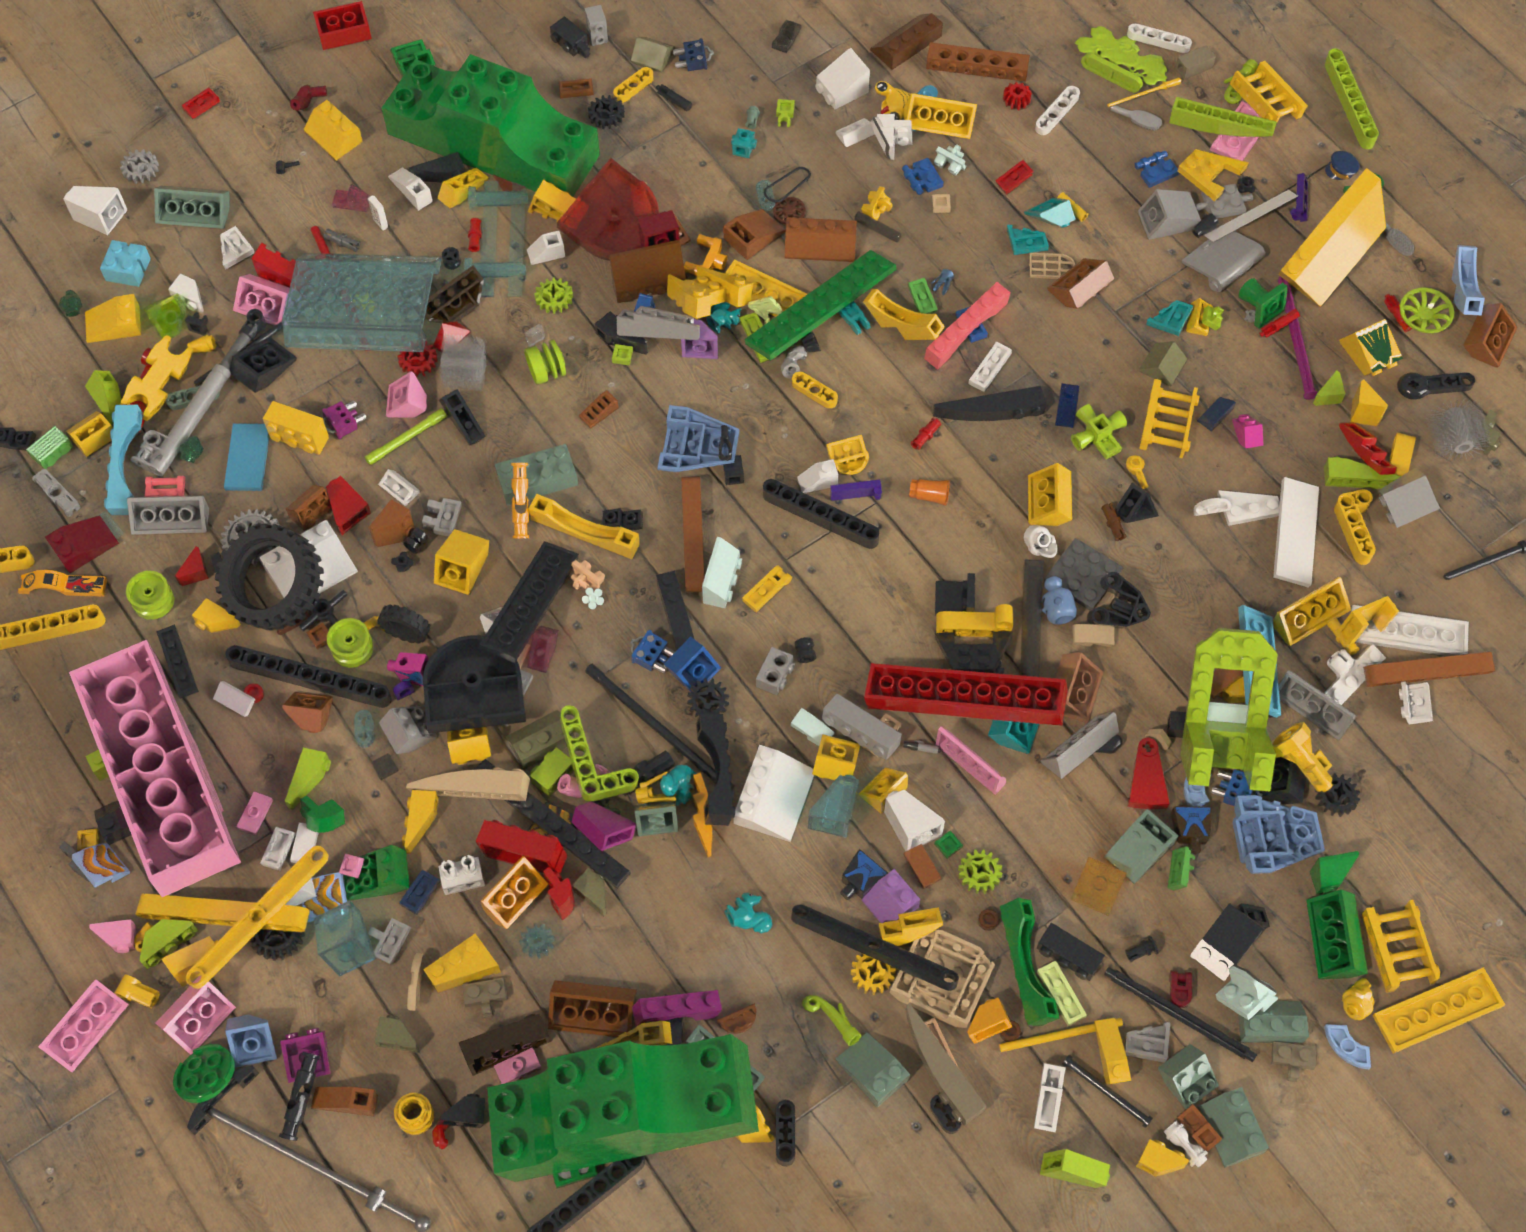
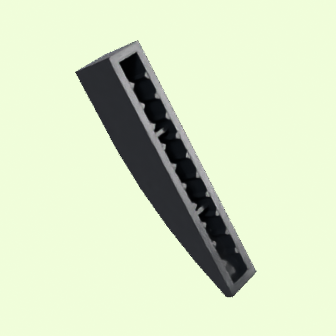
[933,386,1046,421]
[656,570,694,651]

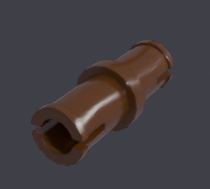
[1101,503,1127,541]

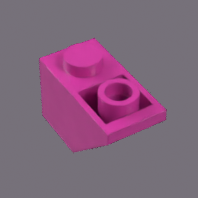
[1232,414,1263,448]

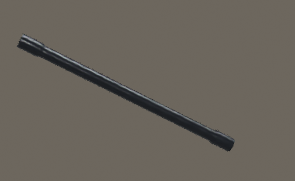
[585,663,735,789]

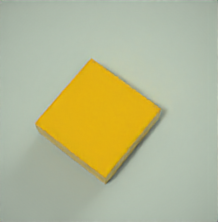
[77,829,100,851]

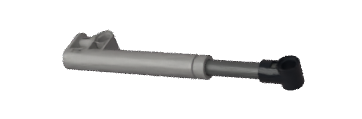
[131,309,266,477]

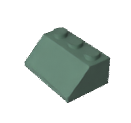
[1238,1001,1309,1043]
[1198,1087,1269,1168]

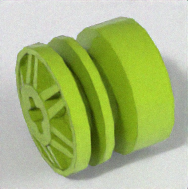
[524,339,566,385]

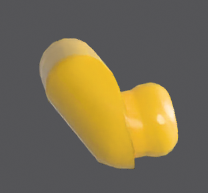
[134,922,153,952]

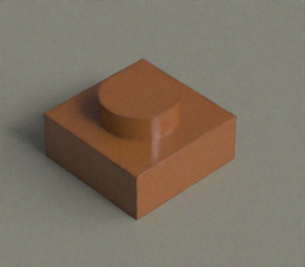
[306,623,329,650]

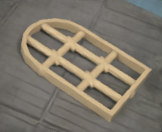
[1029,253,1075,279]

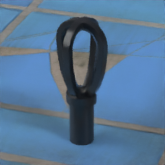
[719,425,732,461]

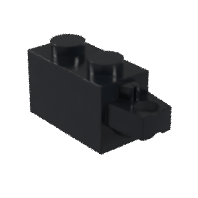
[550,16,590,59]

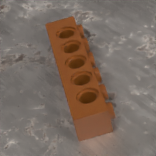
[926,42,1030,82]

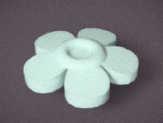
[582,587,604,609]

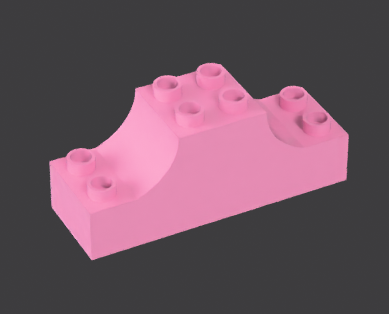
[69,640,241,897]

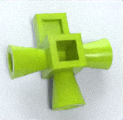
[1071,404,1127,460]

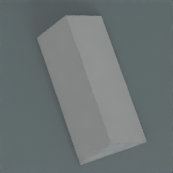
[127,495,209,534]
[1279,670,1357,740]
[1041,712,1119,779]

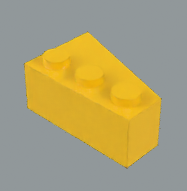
[527,180,589,230]
[423,933,501,993]

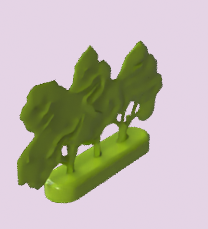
[1075,26,1168,93]

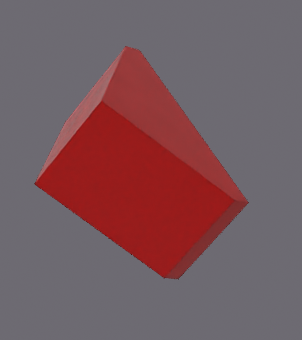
[175,546,209,586]

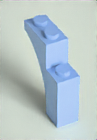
[1451,245,1485,315]

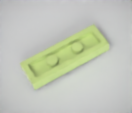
[1037,961,1087,1026]

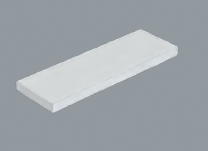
[1273,477,1319,587]
[1351,605,1469,656]

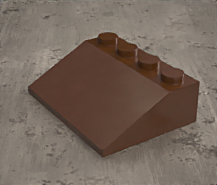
[609,240,686,303]

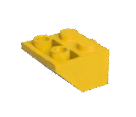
[65,411,113,457]

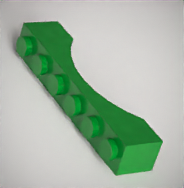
[1000,898,1060,1026]

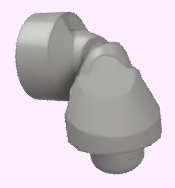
[780,345,807,378]

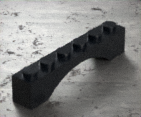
[696,713,735,826]

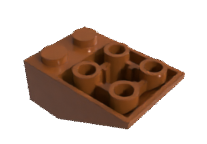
[723,209,786,260]

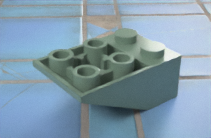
[1104,809,1178,884]

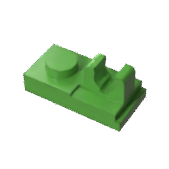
[908,277,938,314]
[1168,846,1195,891]

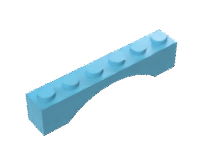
[104,405,143,515]

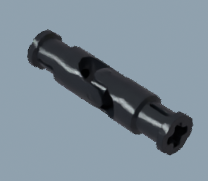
[279,1052,321,1141]

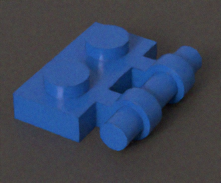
[1134,151,1179,188]
[902,158,944,195]

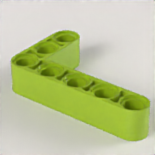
[560,705,639,802]

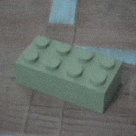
[495,444,578,506]

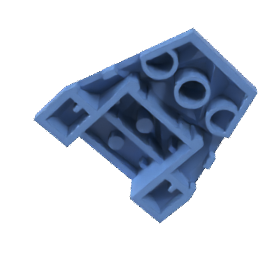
[1232,795,1325,874]

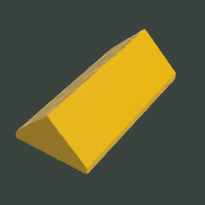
[904,93,977,139]
[1273,577,1351,646]

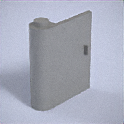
[1182,231,1265,292]

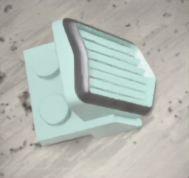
[1216,965,1278,1020]

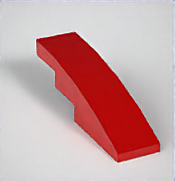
[1339,422,1397,475]

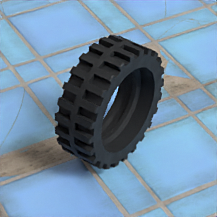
[215,523,324,631]

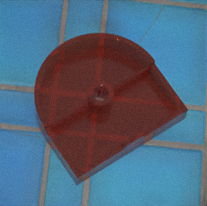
[557,158,659,261]

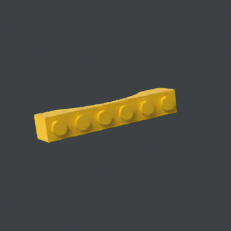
[528,494,640,559]

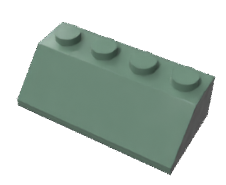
[154,186,230,229]

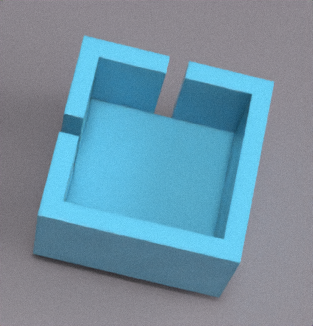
[100,240,151,287]

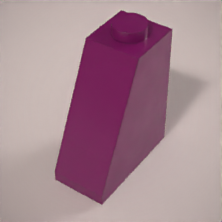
[572,802,636,851]

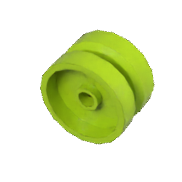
[126,571,175,620]
[327,618,374,668]

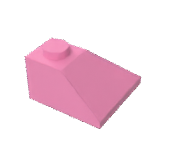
[386,371,427,418]

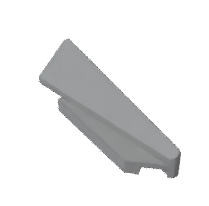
[617,306,700,340]

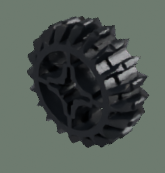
[249,929,305,961]

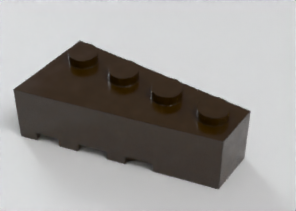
[458,1014,551,1076]

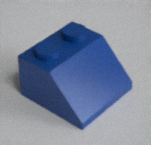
[664,636,721,693]

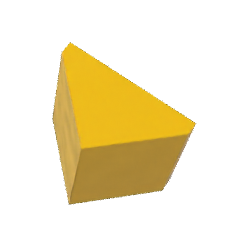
[1350,379,1388,426]
[859,767,908,814]

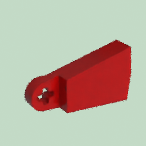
[1127,737,1170,810]

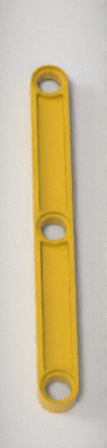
[185,846,329,989]

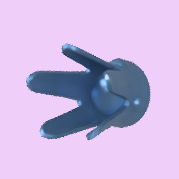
[931,269,954,295]

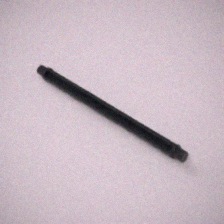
[1104,967,1257,1063]

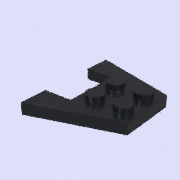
[935,631,1012,673]

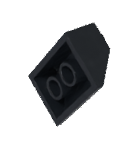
[1256,757,1306,805]

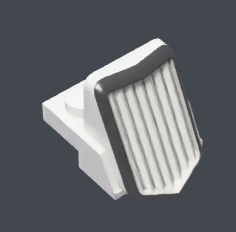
[870,114,912,160]

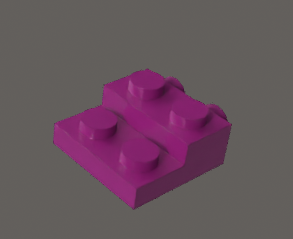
[280,1028,331,1083]

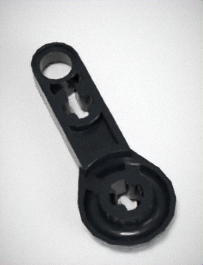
[1397,372,1475,400]

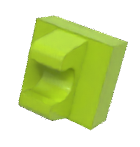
[1202,306,1224,331]

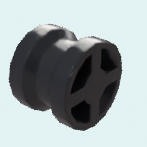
[442,247,461,270]

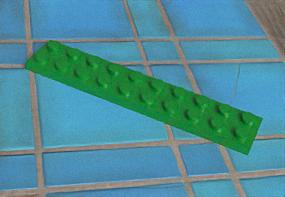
[745,250,896,361]

